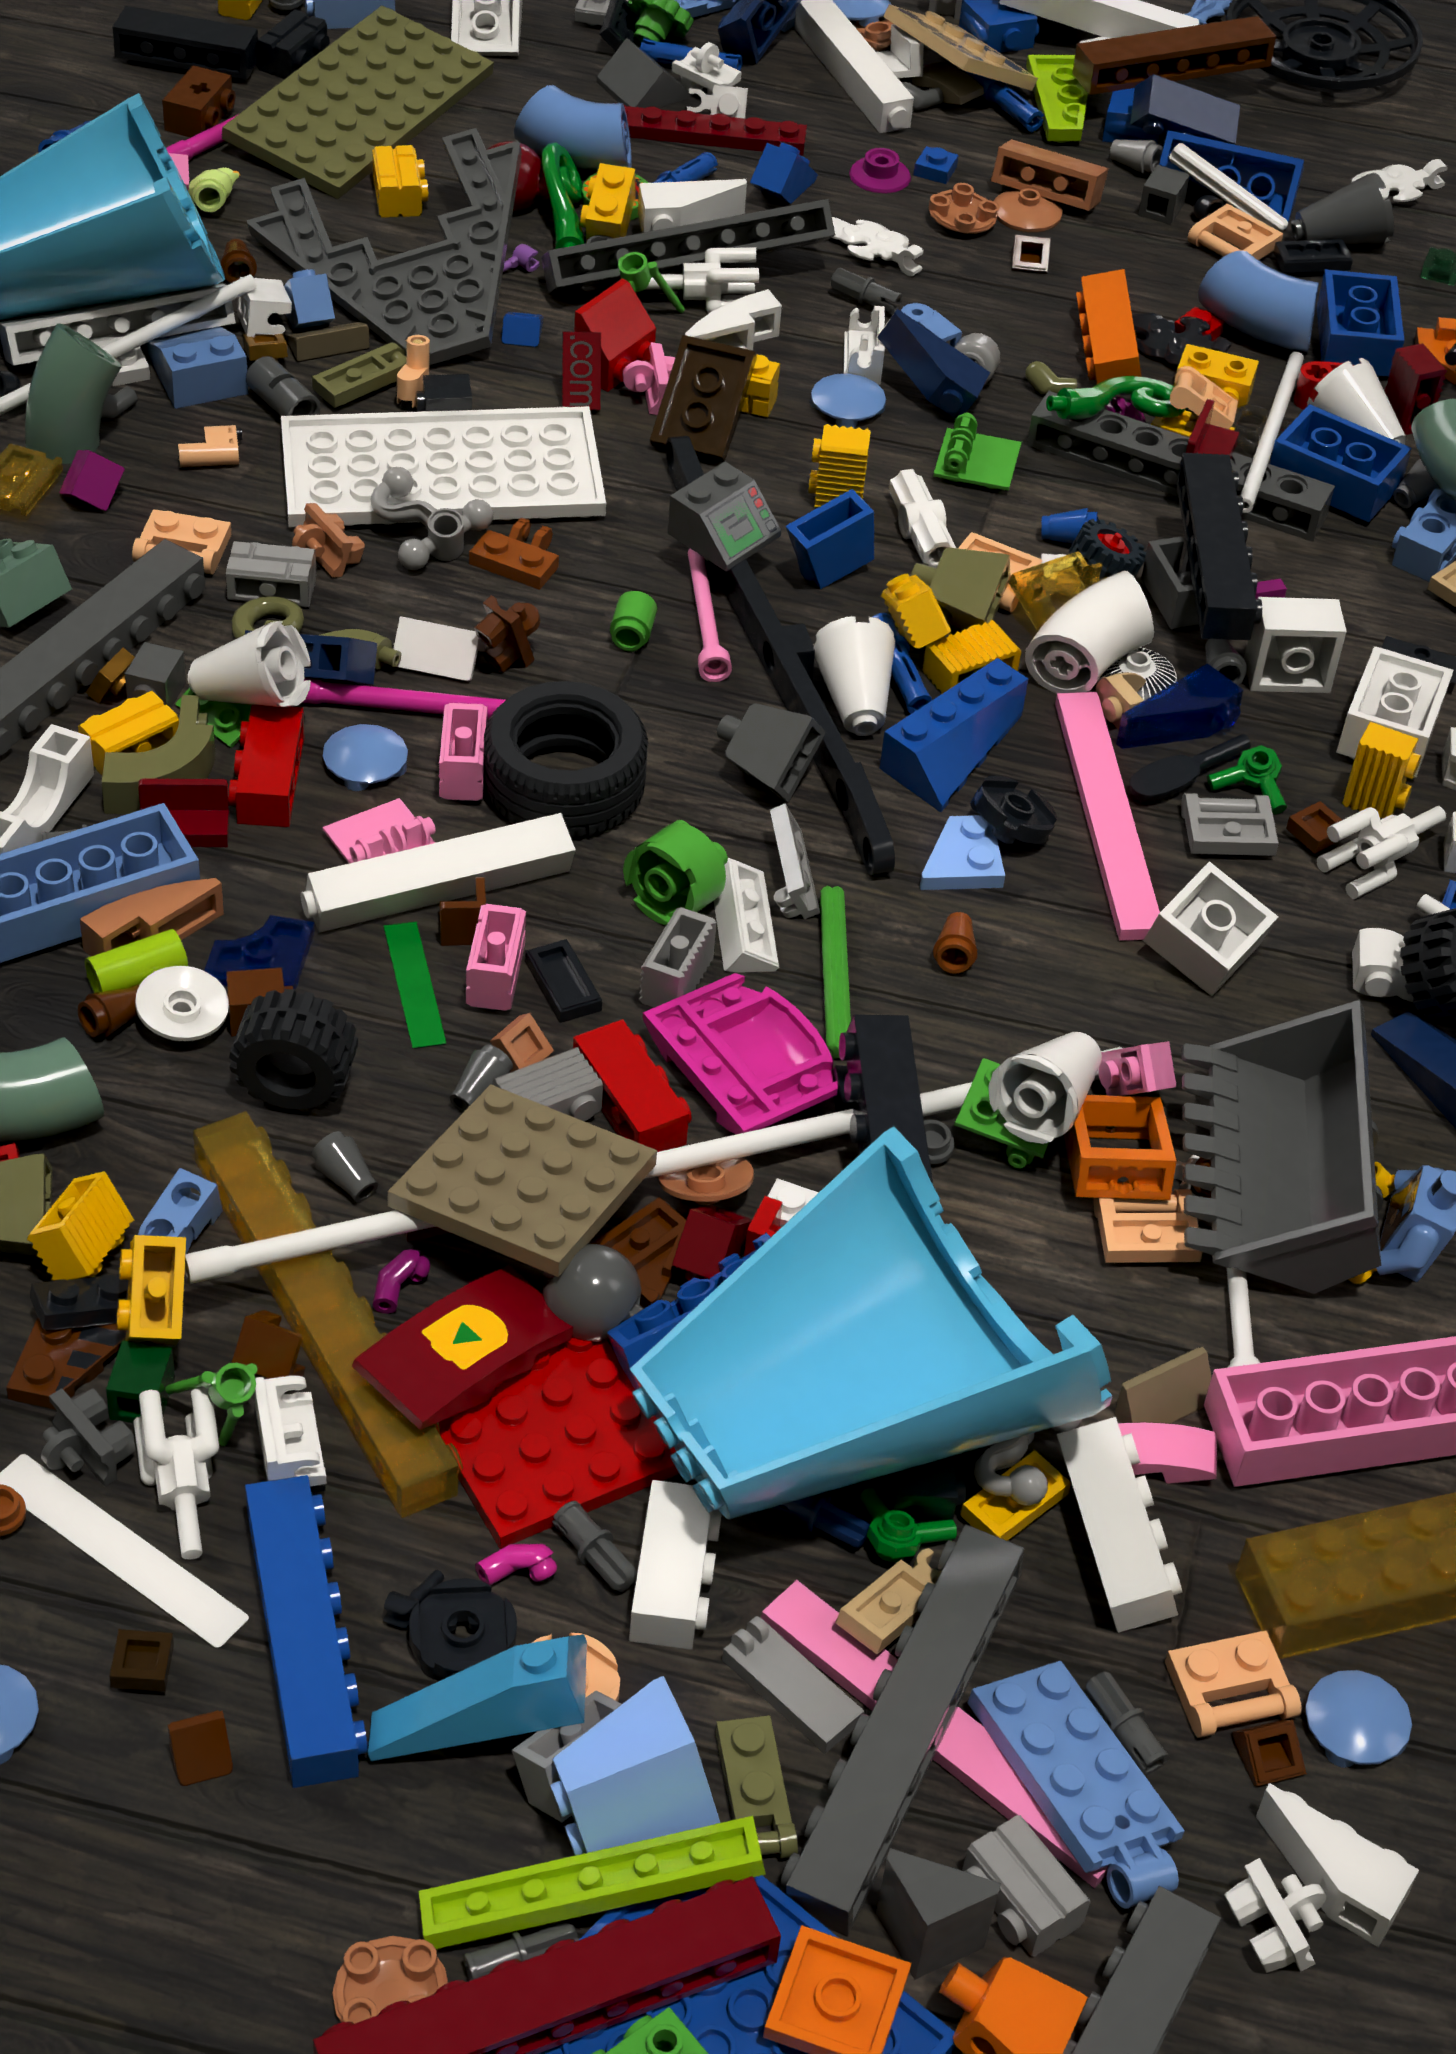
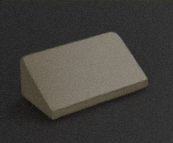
[286,322,369,361]
[1115,1347,1212,1424]

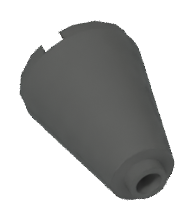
[1291,173,1394,245]

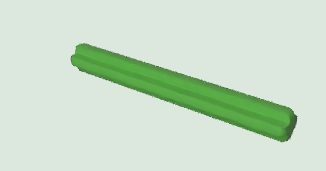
[820,885,851,1059]

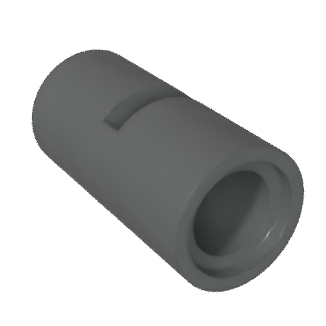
[246,356,321,417]

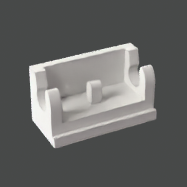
[237,277,292,337]
[844,306,885,384]
[254,1376,326,1486]

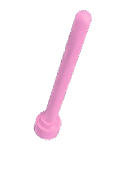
[688,548,732,682]

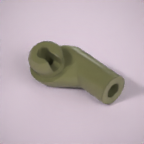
[1025,361,1077,396]

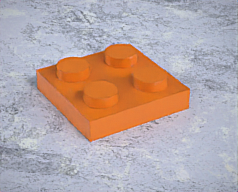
[763,1925,912,2054]

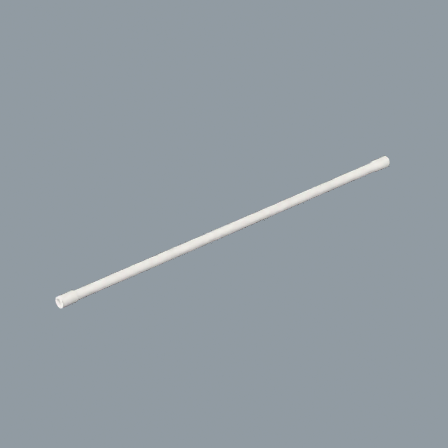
[185,1047,1123,1284]

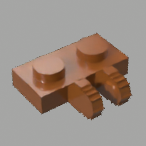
[469,518,559,590]

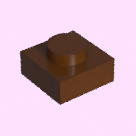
[1286,801,1345,854]

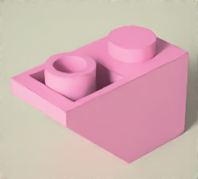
[1099,1041,1177,1096]

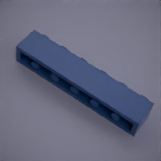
[245,1475,368,1788]

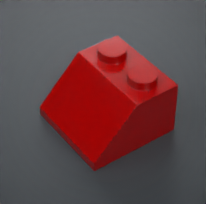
[574,278,656,392]

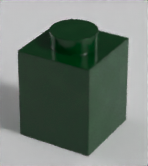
[106,1340,175,1423]

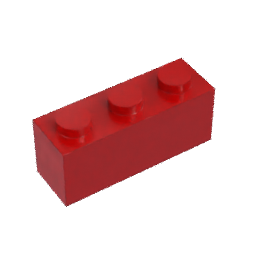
[229,705,305,827]
[573,1019,692,1152]

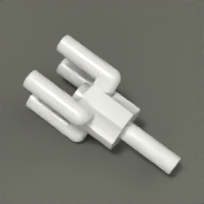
[645,247,759,313]
[1317,806,1446,899]
[133,1387,219,1559]

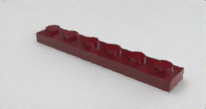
[612,103,807,156]

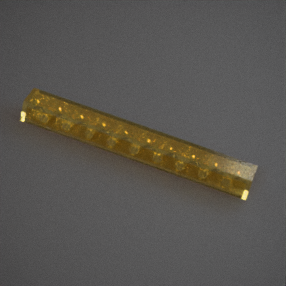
[193,1111,463,1518]

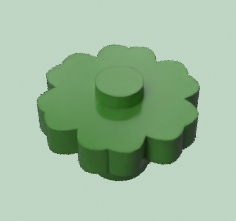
[628,0,694,43]

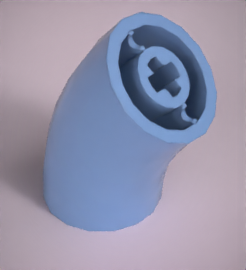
[514,85,632,172]
[1198,250,1319,353]

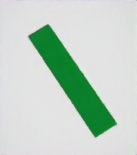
[384,921,447,1048]

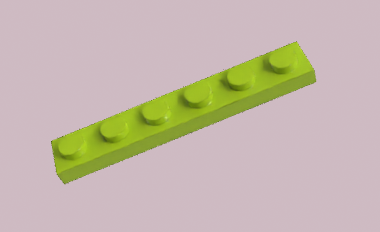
[419,1816,765,1949]

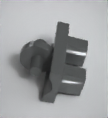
[41,1388,136,1487]

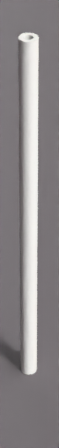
[0,274,257,415]
[1240,351,1304,513]

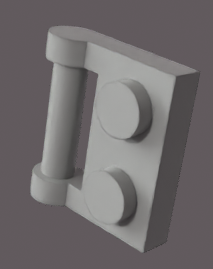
[1181,793,1279,856]

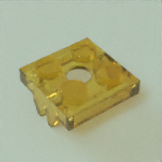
[1008,551,1107,632]

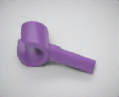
[503,244,539,272]

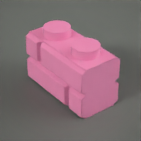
[439,703,487,801]
[466,904,526,1011]

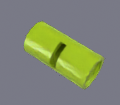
[85,929,188,993]

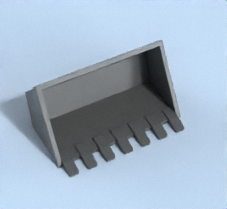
[1181,999,1383,1294]

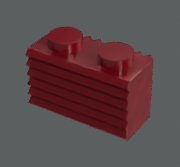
[1384,343,1448,435]

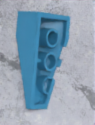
[368,1634,587,1761]

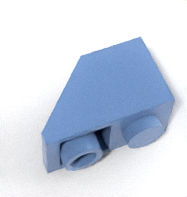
[284,269,335,330]

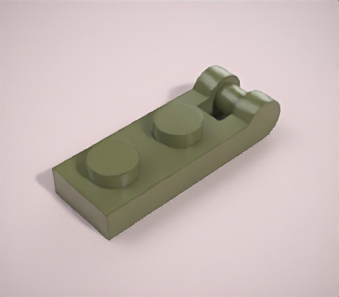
[312,342,406,408]
[715,1715,798,1859]

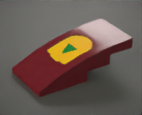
[352,1265,573,1430]

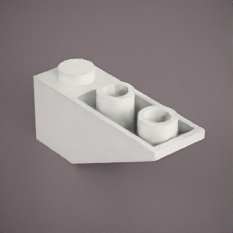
[1256,1783,1419,1947]

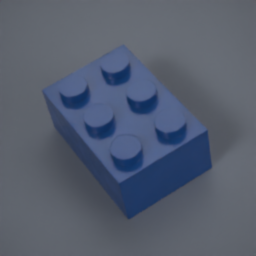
[1317,269,1404,377]
[1270,404,1412,522]

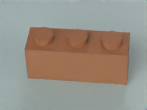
[991,139,1109,211]

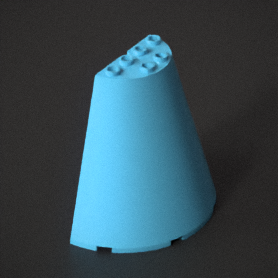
[0,93,225,321]
[630,1126,1112,1519]

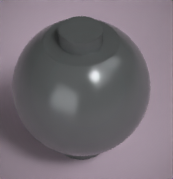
[541,1244,644,1343]

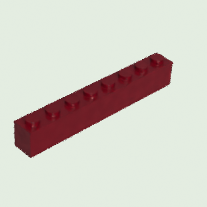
[313,1876,781,2054]

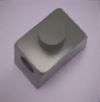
[717,703,826,803]

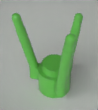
[618,252,684,313]
[165,1362,258,1446]

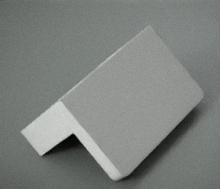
[876,24,924,78]
[393,616,486,681]

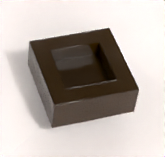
[109,1629,174,1692]

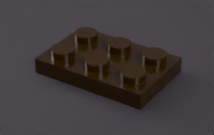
[650,335,757,462]

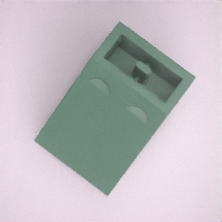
[0,539,72,627]

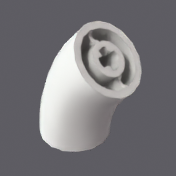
[1025,571,1154,693]

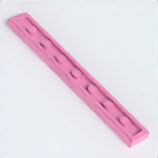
[1055,692,1160,941]
[761,1580,1109,1888]

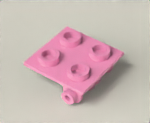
[323,798,436,864]

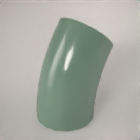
[25,323,122,464]
[1411,399,1456,501]
[0,1037,104,1143]

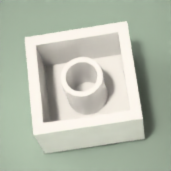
[1244,597,1347,693]
[1143,862,1278,996]

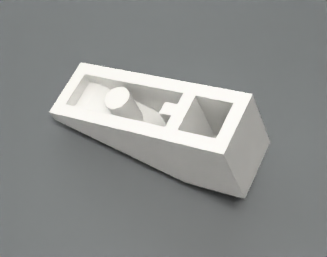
[638,179,747,233]

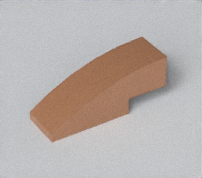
[80,878,224,956]

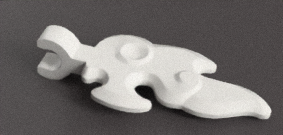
[1351,159,1447,202]
[831,217,924,276]

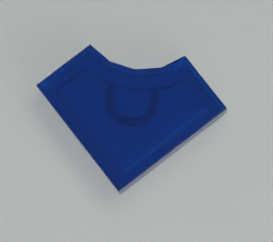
[204,915,315,990]

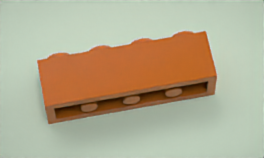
[1076,269,1142,384]

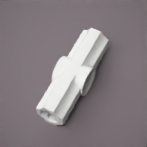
[889,469,956,568]

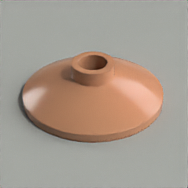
[994,188,1062,232]
[658,1157,754,1205]

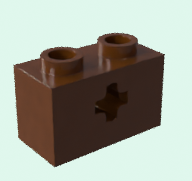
[162,65,235,138]

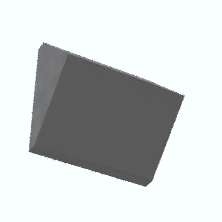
[597,38,690,108]
[876,1848,1001,1980]

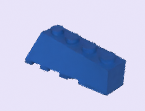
[1159,130,1304,230]
[879,658,1028,812]

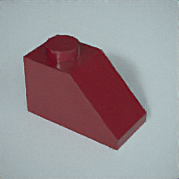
[672,1205,752,1280]

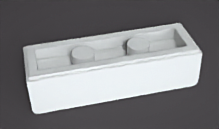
[714,858,779,973]

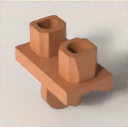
[292,503,365,577]

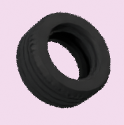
[484,681,648,839]

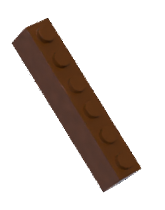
[1072,16,1276,95]

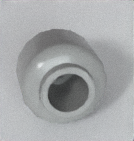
[954,333,1000,384]

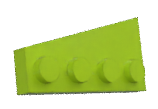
[1026,55,1088,143]

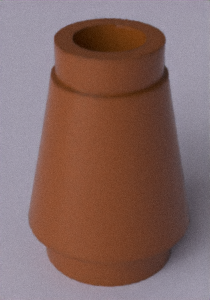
[933,912,978,973]

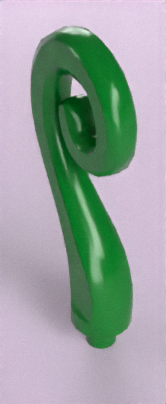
[542,142,584,249]
[1046,376,1186,419]

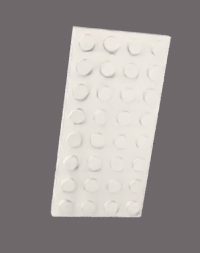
[281,406,606,527]

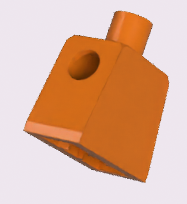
[939,1957,1088,2054]

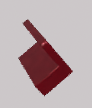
[1186,399,1240,459]
[138,778,230,847]

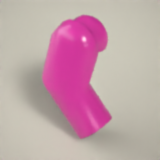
[475,1544,557,1585]

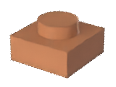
[490,1013,554,1072]

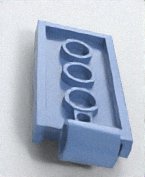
[968,1661,1185,1908]

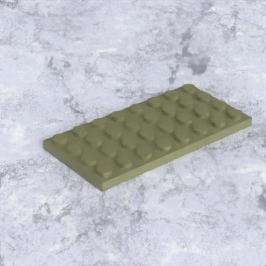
[222,6,494,199]

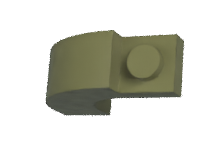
[102,695,216,814]

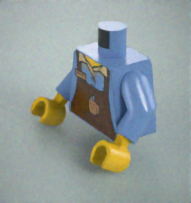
[1348,1162,1456,1284]

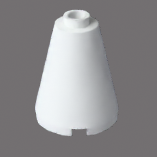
[1307,358,1407,445]
[813,616,895,736]
[188,621,311,707]
[988,1032,1102,1144]

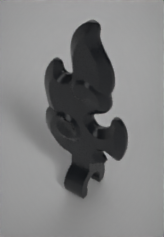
[1132,313,1232,366]

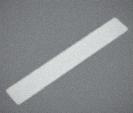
[0,1454,249,1648]

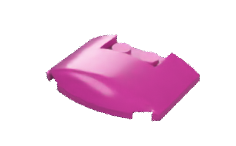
[643,973,838,1134]

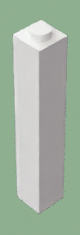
[794,0,914,133]
[999,0,1199,38]
[300,813,575,933]

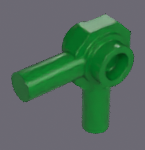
[1207,745,1287,815]
[859,1487,957,1563]

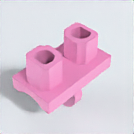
[622,342,675,415]

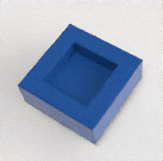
[914,146,959,184]

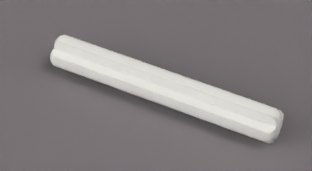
[1169,143,1288,233]

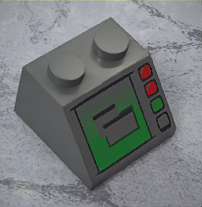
[668,462,781,572]

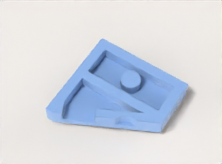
[920,815,1005,890]

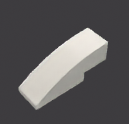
[685,289,782,351]

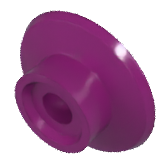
[849,148,911,193]

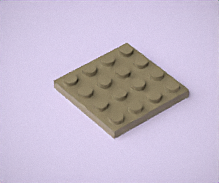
[387,1084,657,1277]

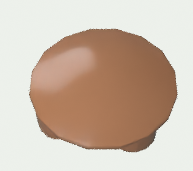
[928,183,999,233]
[333,1936,448,2024]

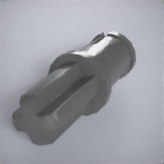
[831,268,903,315]
[553,1501,638,1592]
[1085,1671,1170,1776]
[463,1923,579,1981]

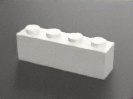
[1057,1417,1183,1633]

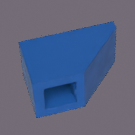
[750,142,818,204]

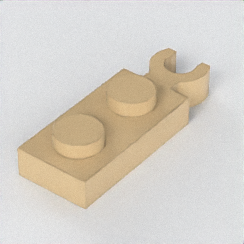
[836,1548,942,1654]

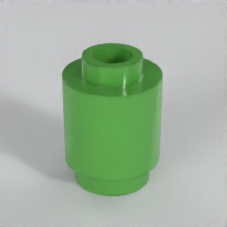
[610,591,657,651]

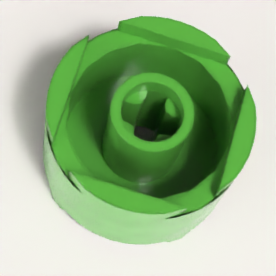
[623,820,728,925]

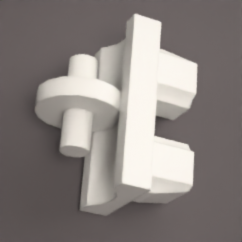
[672,42,741,95]
[1224,1858,1327,1973]

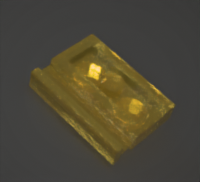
[0,443,63,516]

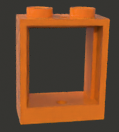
[1064,1095,1177,1200]

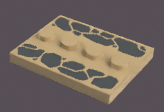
[883,4,1038,91]

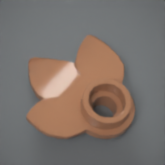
[854,19,893,51]

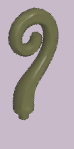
[232,596,401,669]

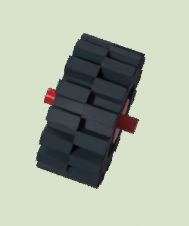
[1069,519,1146,583]

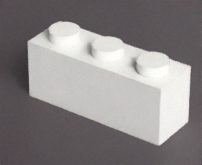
[629,1480,721,1650]

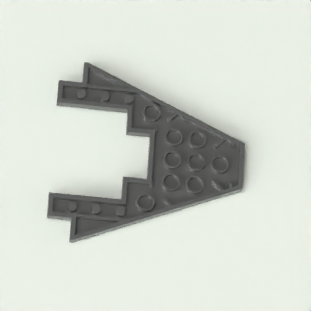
[246,128,522,365]

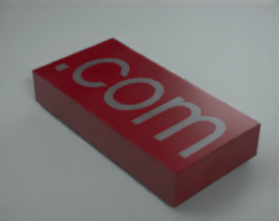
[562,331,601,410]

